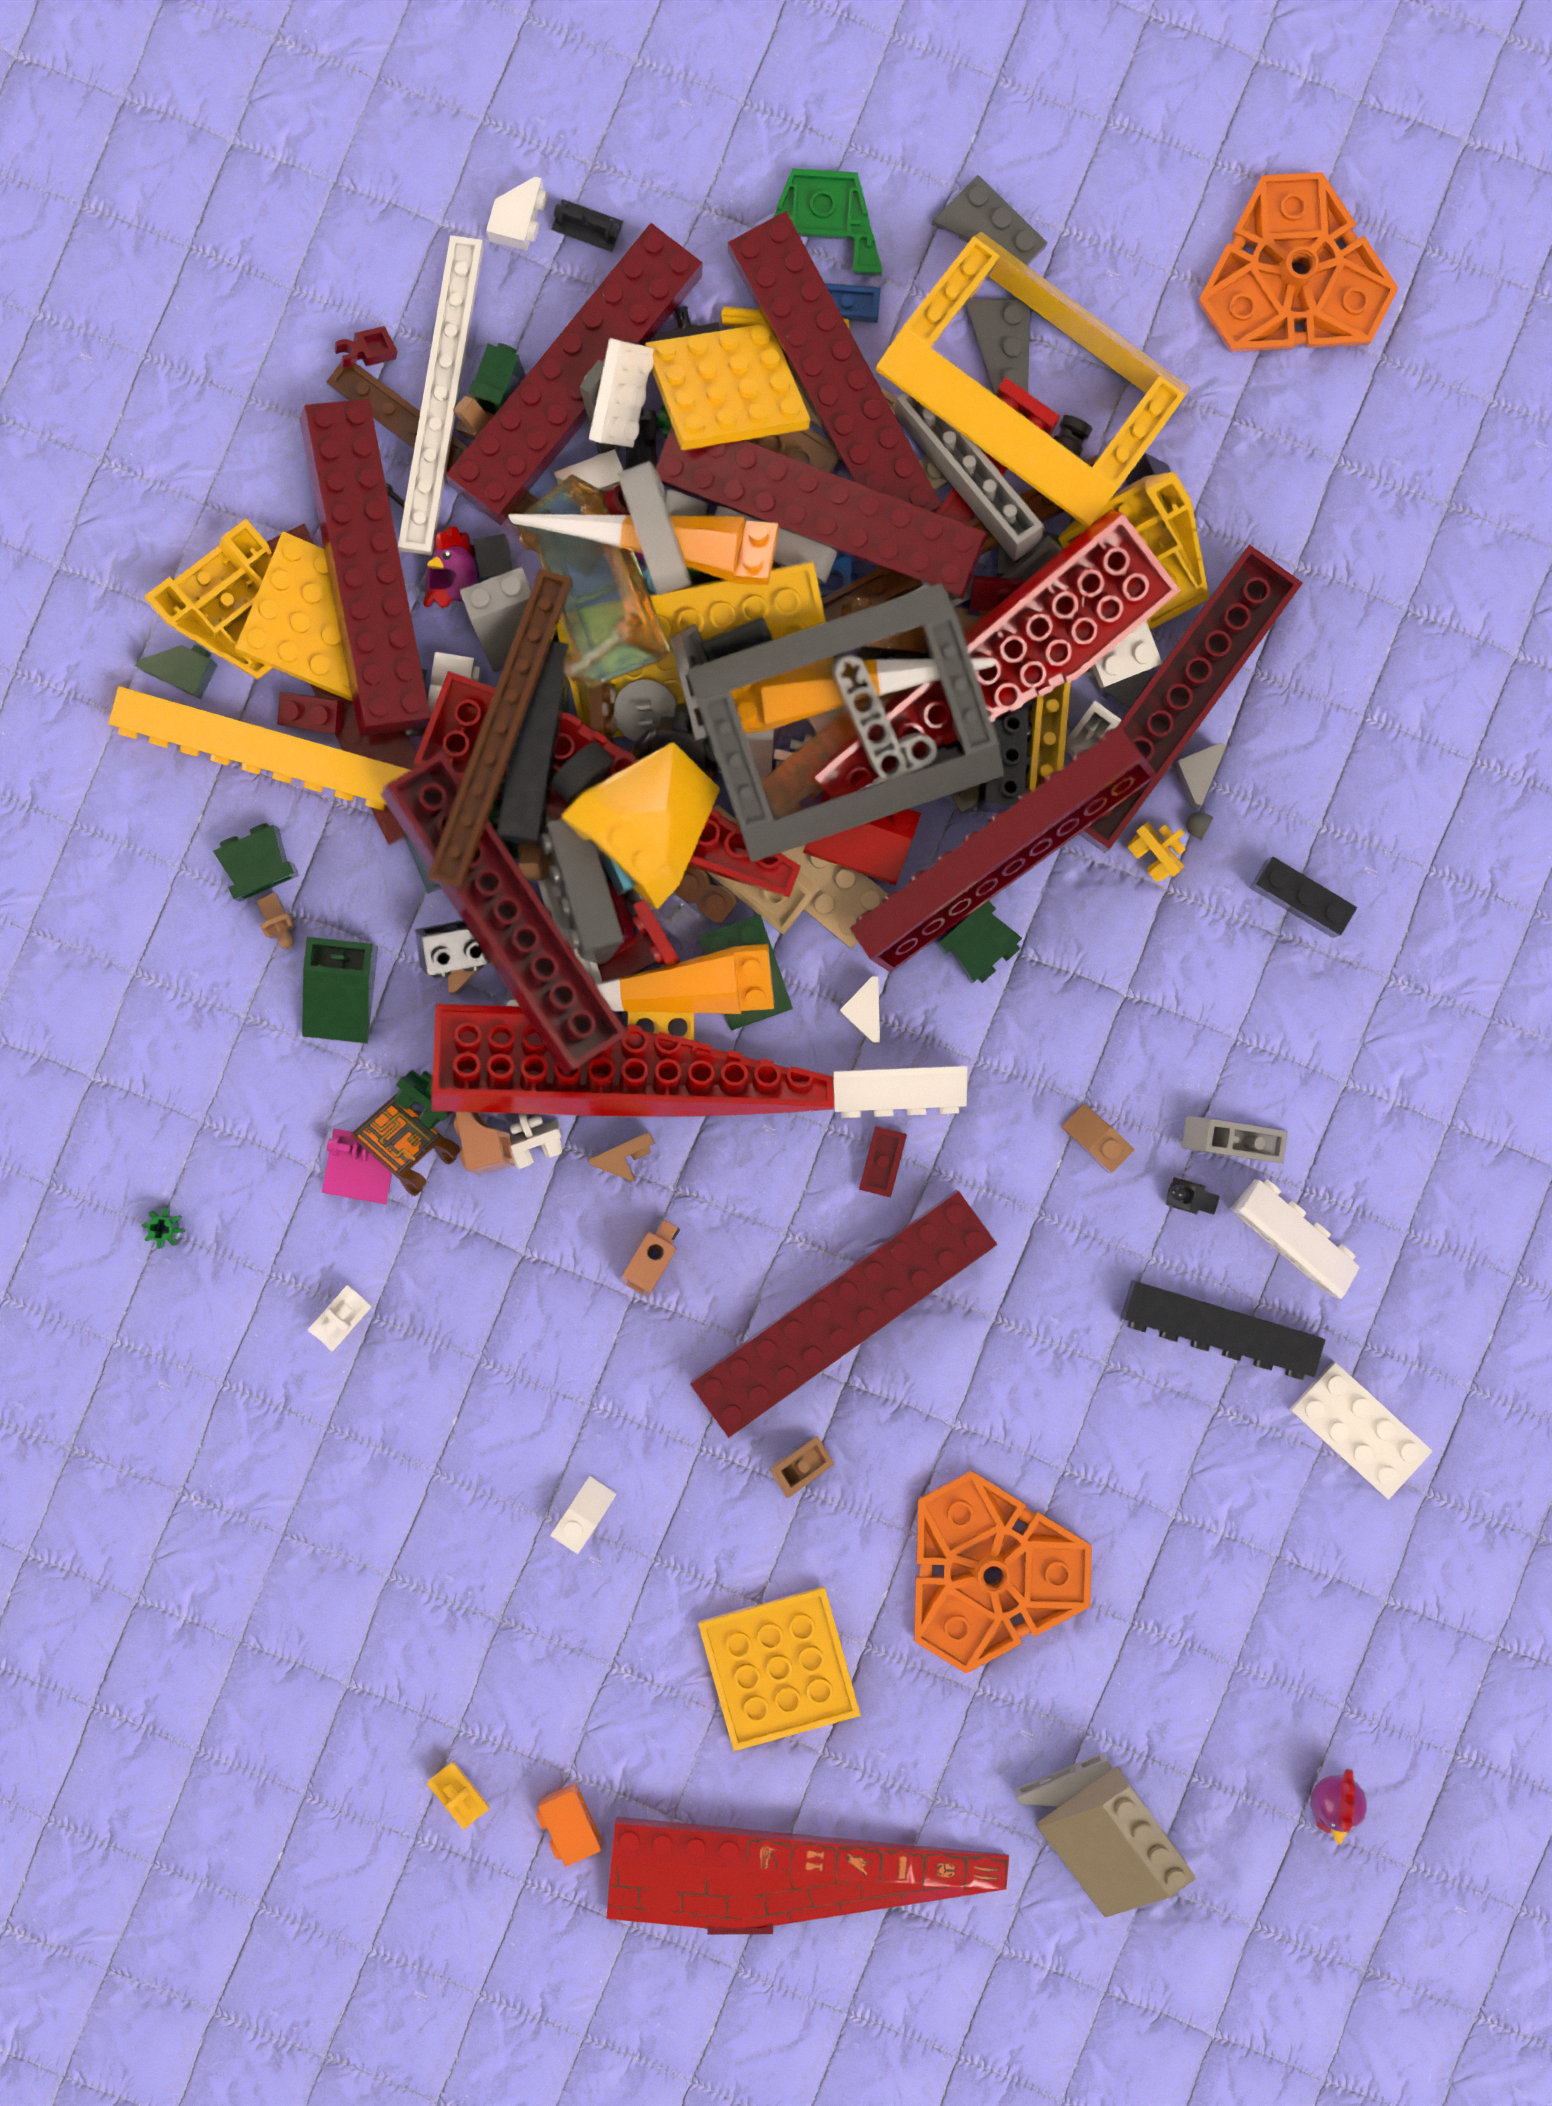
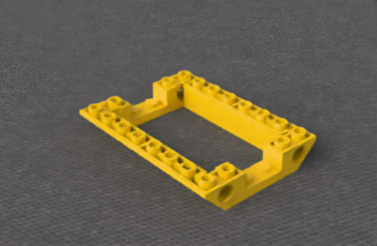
[875,232,1190,528]

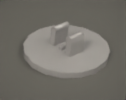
[614,679,678,742]

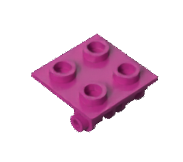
[322,1128,392,1204]

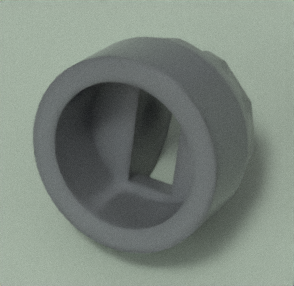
[1186,811,1213,840]

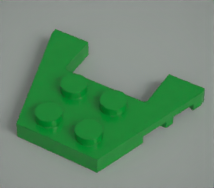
[774,168,882,276]

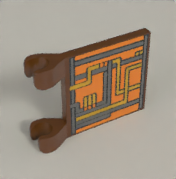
[351,1094,460,1196]

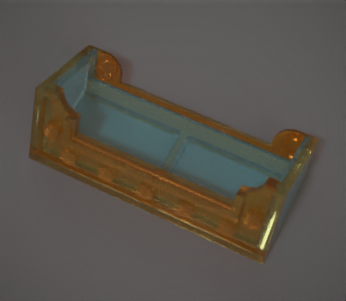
[516,474,671,688]

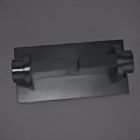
[551,199,623,252]
[626,410,659,470]

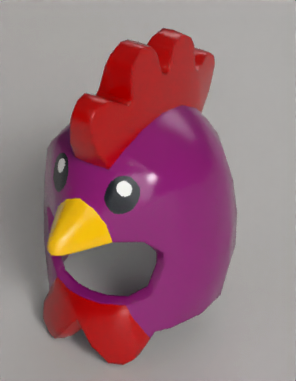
[423,526,479,608]
[1310,1769,1367,1844]

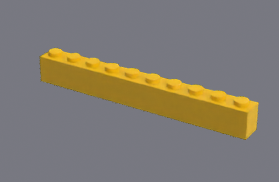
[108,686,410,811]

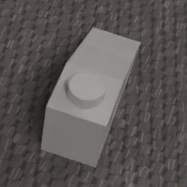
[1181,1116,1288,1164]
[1013,1752,1112,1807]

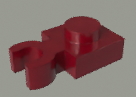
[334,326,397,368]

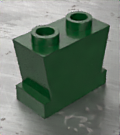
[468,343,525,415]
[213,823,300,902]
[937,901,1023,984]

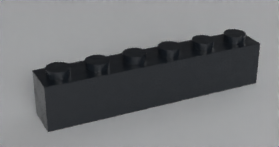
[493,641,572,846]
[1120,1280,1326,1380]

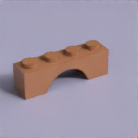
[454,1112,515,1175]

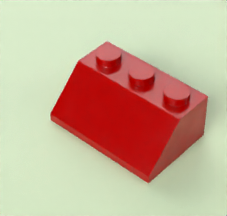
[803,791,921,886]

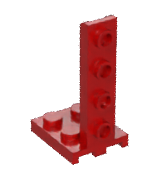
[935,377,1060,524]
[597,899,681,982]

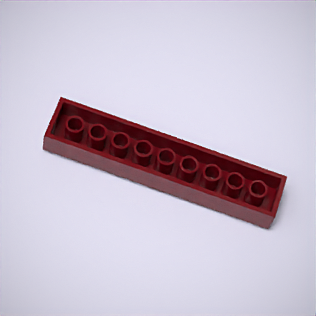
[728,211,942,513]
[446,223,703,526]
[299,399,431,736]
[655,426,988,600]
[1079,544,1303,853]
[850,726,1158,973]
[381,751,628,1076]
[690,1190,998,1438]

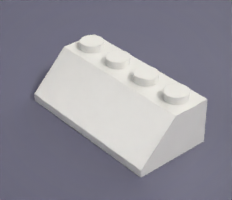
[832,1066,967,1118]
[1229,1179,1360,1299]

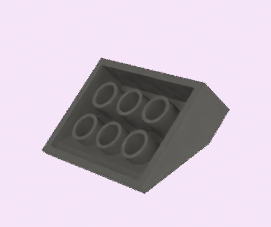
[540,819,623,964]

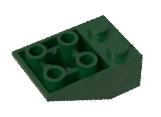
[302,937,378,1043]

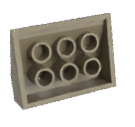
[1036,1766,1196,1918]

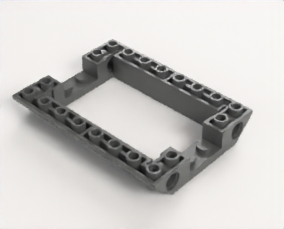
[686,583,1004,862]

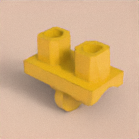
[1127,822,1186,882]
[426,1760,490,1830]

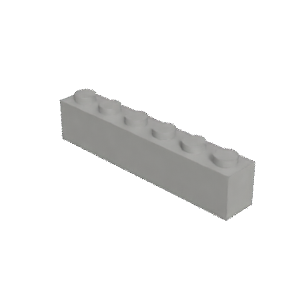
[895,392,1044,561]

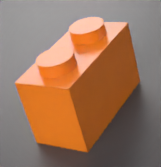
[536,1782,603,1867]

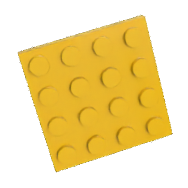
[645,324,810,450]
[234,531,406,701]
[698,1586,861,1751]

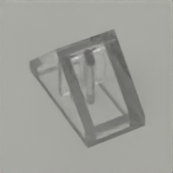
[649,891,713,947]

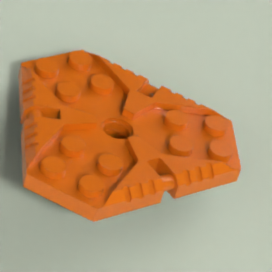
[1197,172,1398,352]
[914,1470,1092,1674]

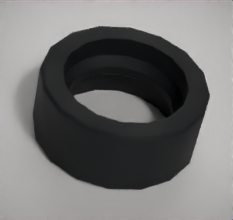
[551,742,615,804]

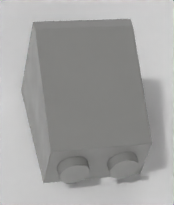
[460,567,532,672]

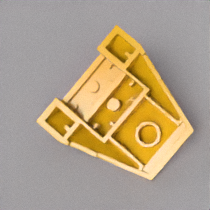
[1058,472,1209,630]
[144,519,273,680]
[561,742,720,910]

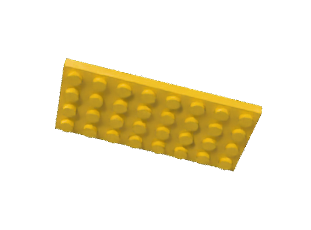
[556,561,834,738]

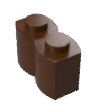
[674,865,740,923]

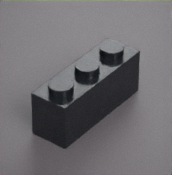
[1249,856,1358,938]

